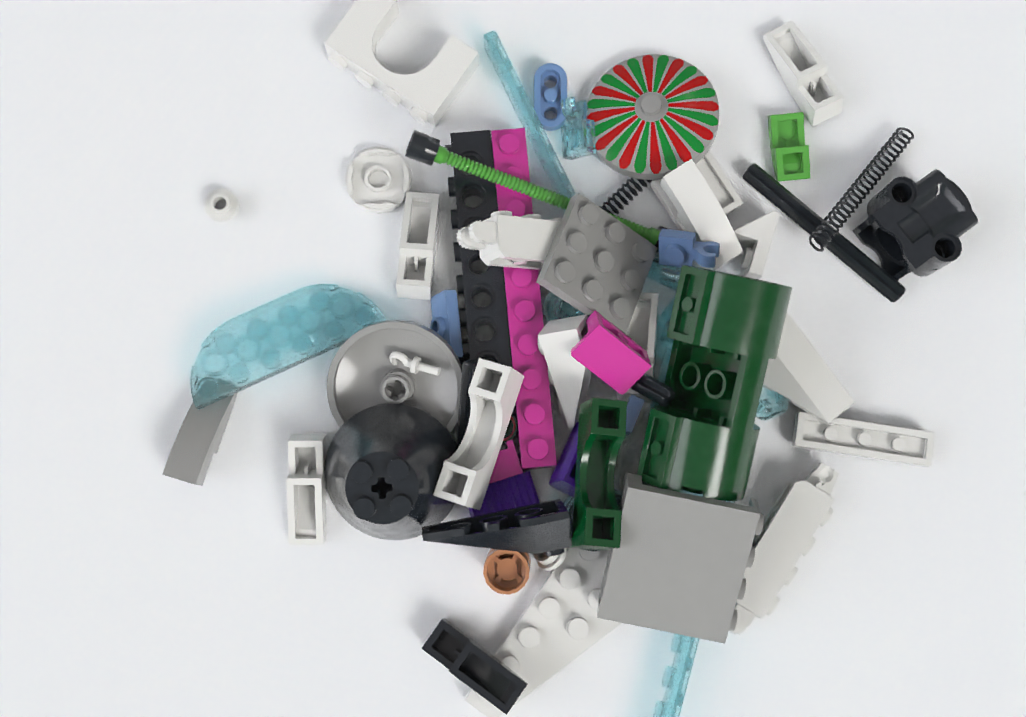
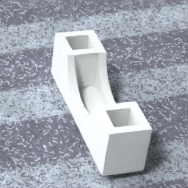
[433,358,524,510]

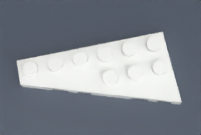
[464,547,622,717]

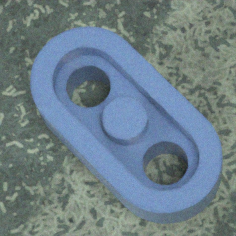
[534,63,567,131]

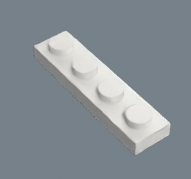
[792,412,935,467]

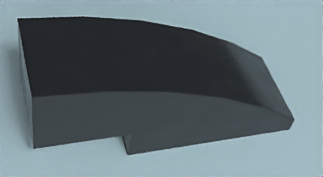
[421,618,528,715]

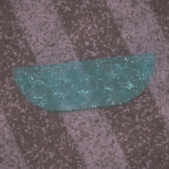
[190,284,386,410]

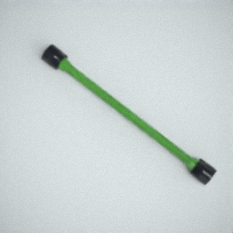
[405,130,672,253]

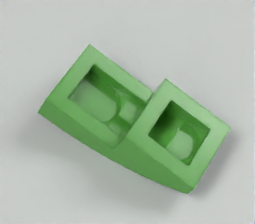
[767,112,811,182]

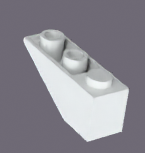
[538,314,592,428]

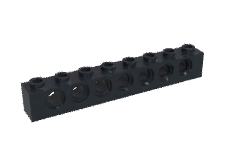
[445,130,512,367]

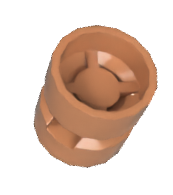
[483,549,531,595]

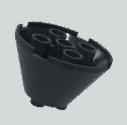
[324,403,458,540]

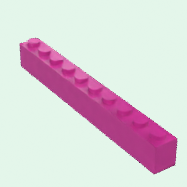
[491,128,557,470]

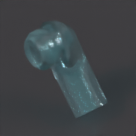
[756,391,790,420]

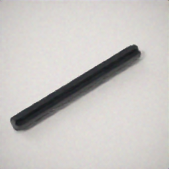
[742,163,906,302]

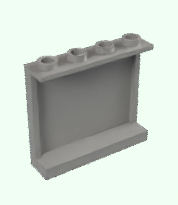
[597,473,764,644]

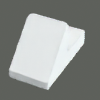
[734,211,780,279]

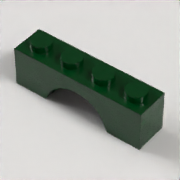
[571,397,627,550]

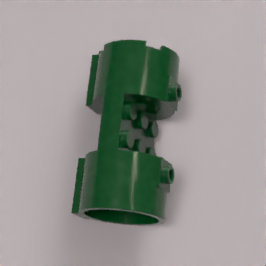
[637,265,792,501]

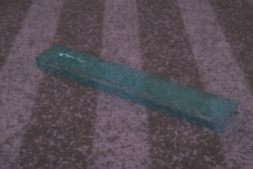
[483,30,576,213]

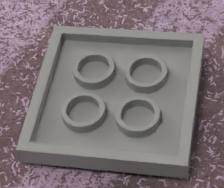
[536,193,658,333]

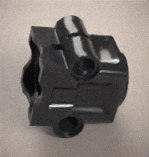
[852,169,978,281]

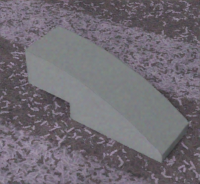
[162,379,239,486]

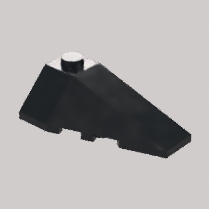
[422,498,572,556]

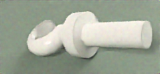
[389,351,441,376]

